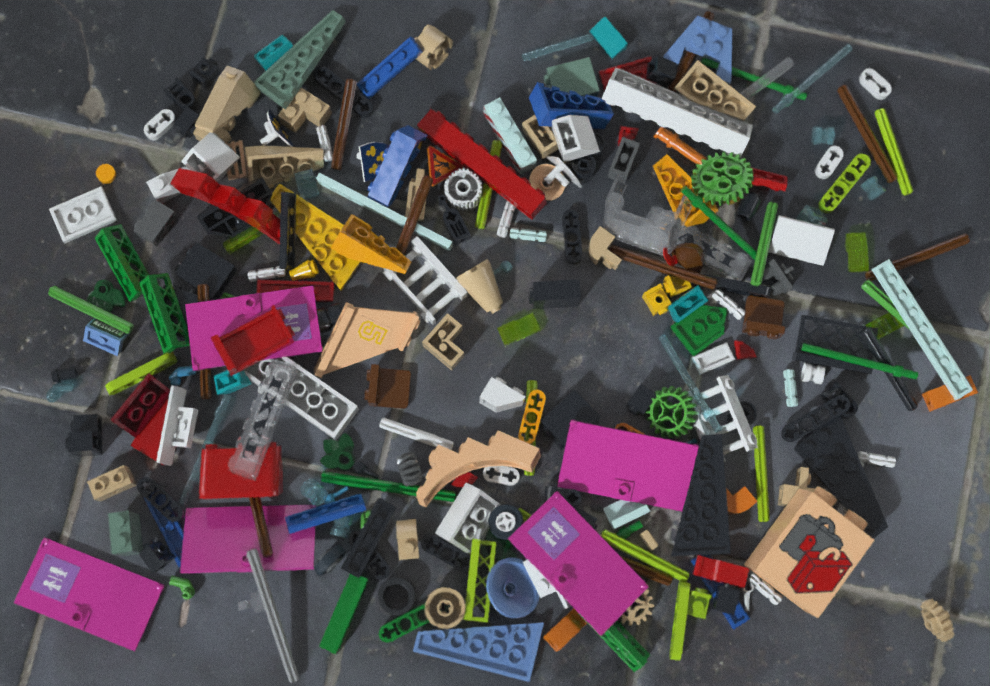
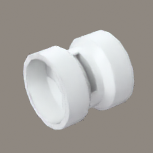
[801,362,825,385]

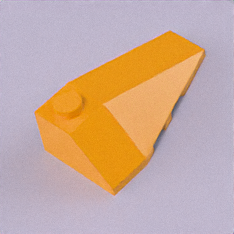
[653,155,718,227]
[331,214,412,274]

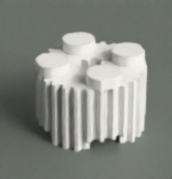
[444,168,482,211]

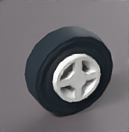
[488,504,523,540]

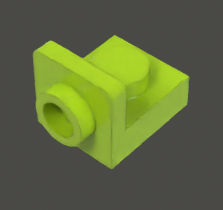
[687,588,712,619]

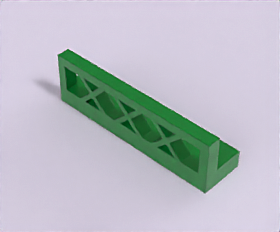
[95,224,149,302]
[139,273,190,354]
[319,574,369,655]
[578,613,650,672]

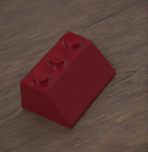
[111,373,170,438]

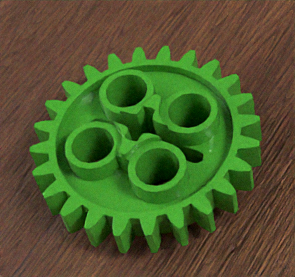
[691,152,754,206]

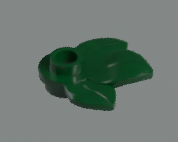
[87,279,125,313]
[320,433,355,470]
[481,529,517,561]

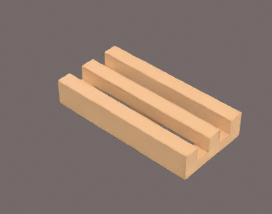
[225,140,247,180]

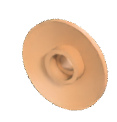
[529,164,565,201]

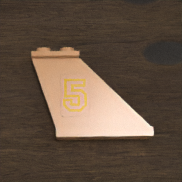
[313,302,420,378]

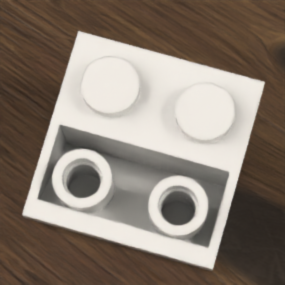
[552,115,600,163]
[181,132,240,183]
[479,377,526,413]

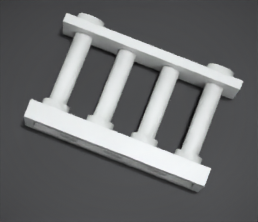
[383,236,467,325]
[687,375,758,462]

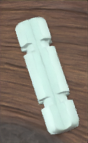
[510,227,547,242]
[783,369,798,407]

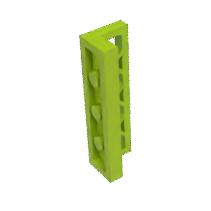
[464,539,496,622]

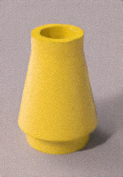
[289,260,319,281]

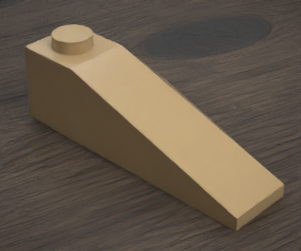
[674,60,756,121]
[195,66,261,133]
[245,146,324,189]

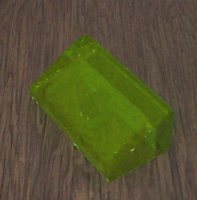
[222,226,261,254]

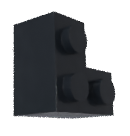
[65,414,102,457]

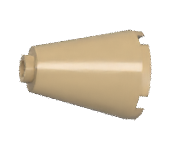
[456,259,503,314]

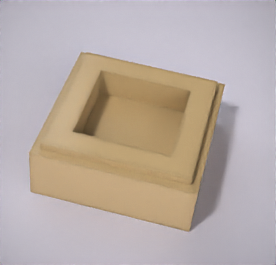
[639,530,658,551]

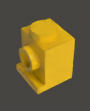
[642,283,672,316]

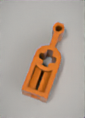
[922,375,978,412]
[543,608,587,652]

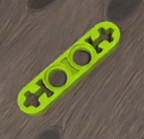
[819,154,871,214]
[105,352,178,395]
[669,581,690,661]

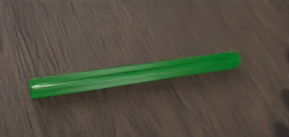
[321,471,456,502]

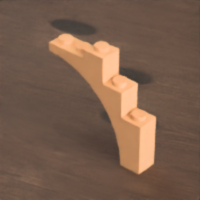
[416,430,541,507]

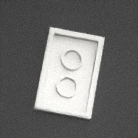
[49,186,117,243]
[768,215,835,266]

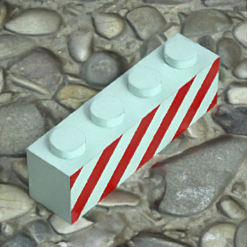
[483,98,537,175]

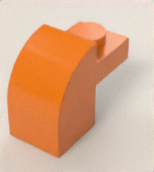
[726,486,758,515]

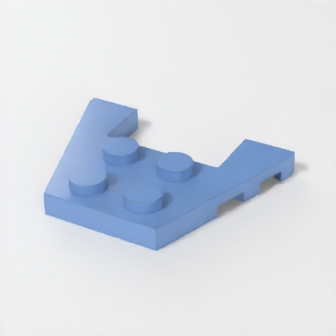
[663,16,732,85]

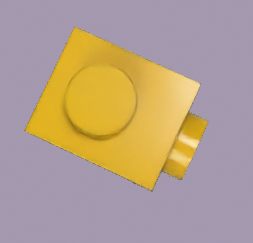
[662,275,692,298]

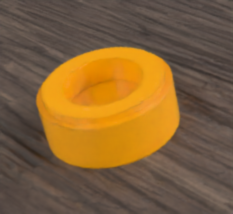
[96,164,116,184]

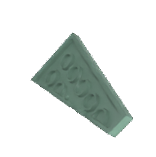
[253,10,346,110]

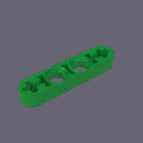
[379,604,450,643]

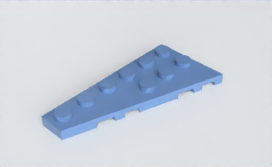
[413,622,544,682]

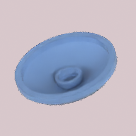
[487,558,540,618]

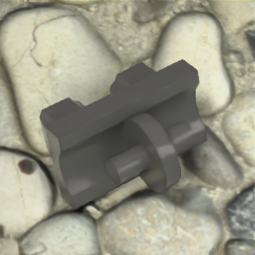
[763,259,794,296]

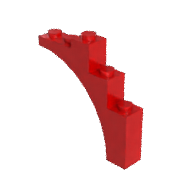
[170,168,280,244]

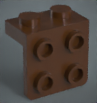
[742,296,785,339]
[365,364,411,409]

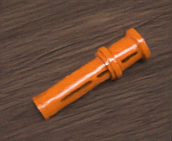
[654,127,707,165]

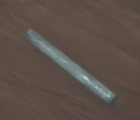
[522,33,593,61]

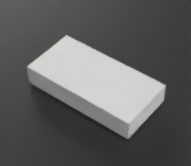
[692,342,735,375]

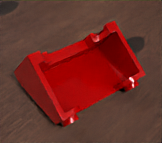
[199,442,283,499]

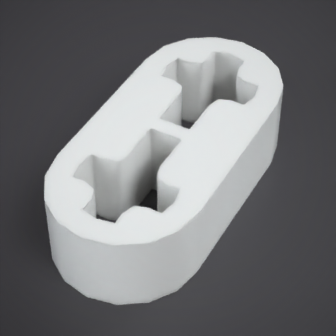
[859,69,892,100]
[144,109,176,140]
[815,146,843,179]
[483,466,520,486]

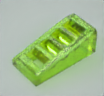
[864,312,905,340]

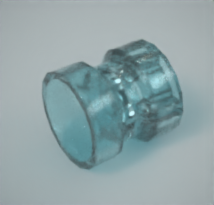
[812,126,835,145]
[860,175,886,201]
[301,479,328,506]
[330,517,353,538]

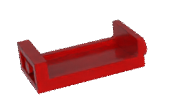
[211,305,295,376]

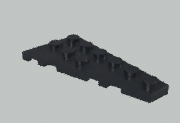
[671,434,731,556]

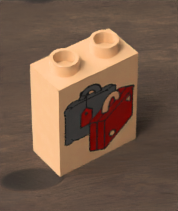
[744,486,874,618]

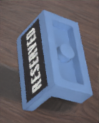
[83,318,130,356]

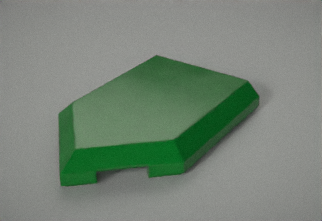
[670,304,727,356]

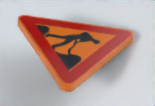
[427,146,463,186]

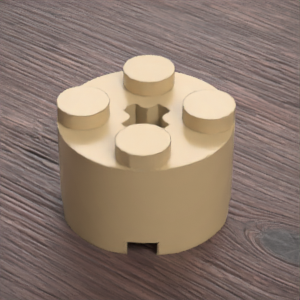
[414,24,453,70]
[425,588,465,629]

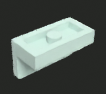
[603,500,650,530]

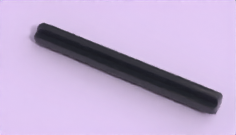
[861,328,918,411]

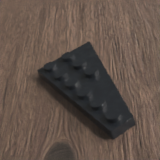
[794,416,888,539]

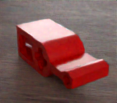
[693,555,749,588]

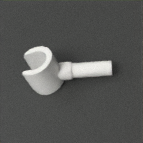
[740,583,754,611]

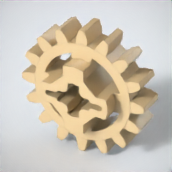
[620,589,654,626]
[920,599,955,642]

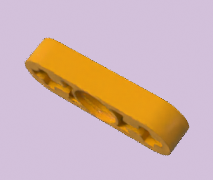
[518,390,546,444]

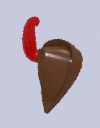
[663,243,704,274]

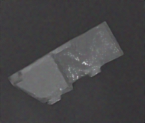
[603,173,692,255]

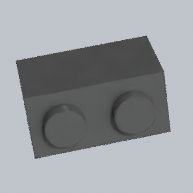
[607,137,640,184]
[133,200,178,247]

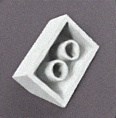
[435,483,501,556]

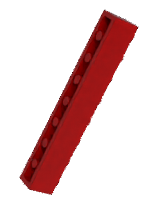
[417,109,547,220]

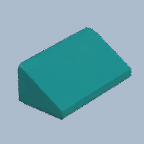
[590,17,628,59]
[254,35,293,71]
[668,285,709,322]
[214,370,252,395]

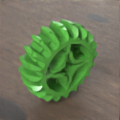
[646,386,698,439]

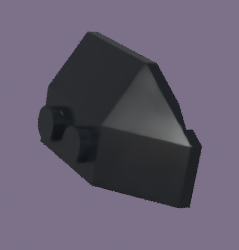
[197,177,272,238]

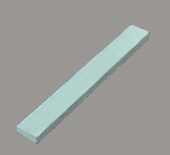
[316,173,453,251]
[872,259,973,400]

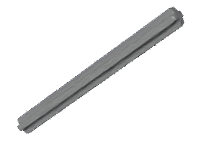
[247,549,299,683]

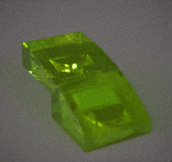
[846,232,869,272]
[497,313,542,345]

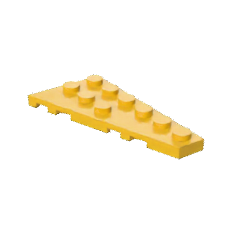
[270,183,361,291]

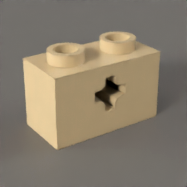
[87,465,137,502]

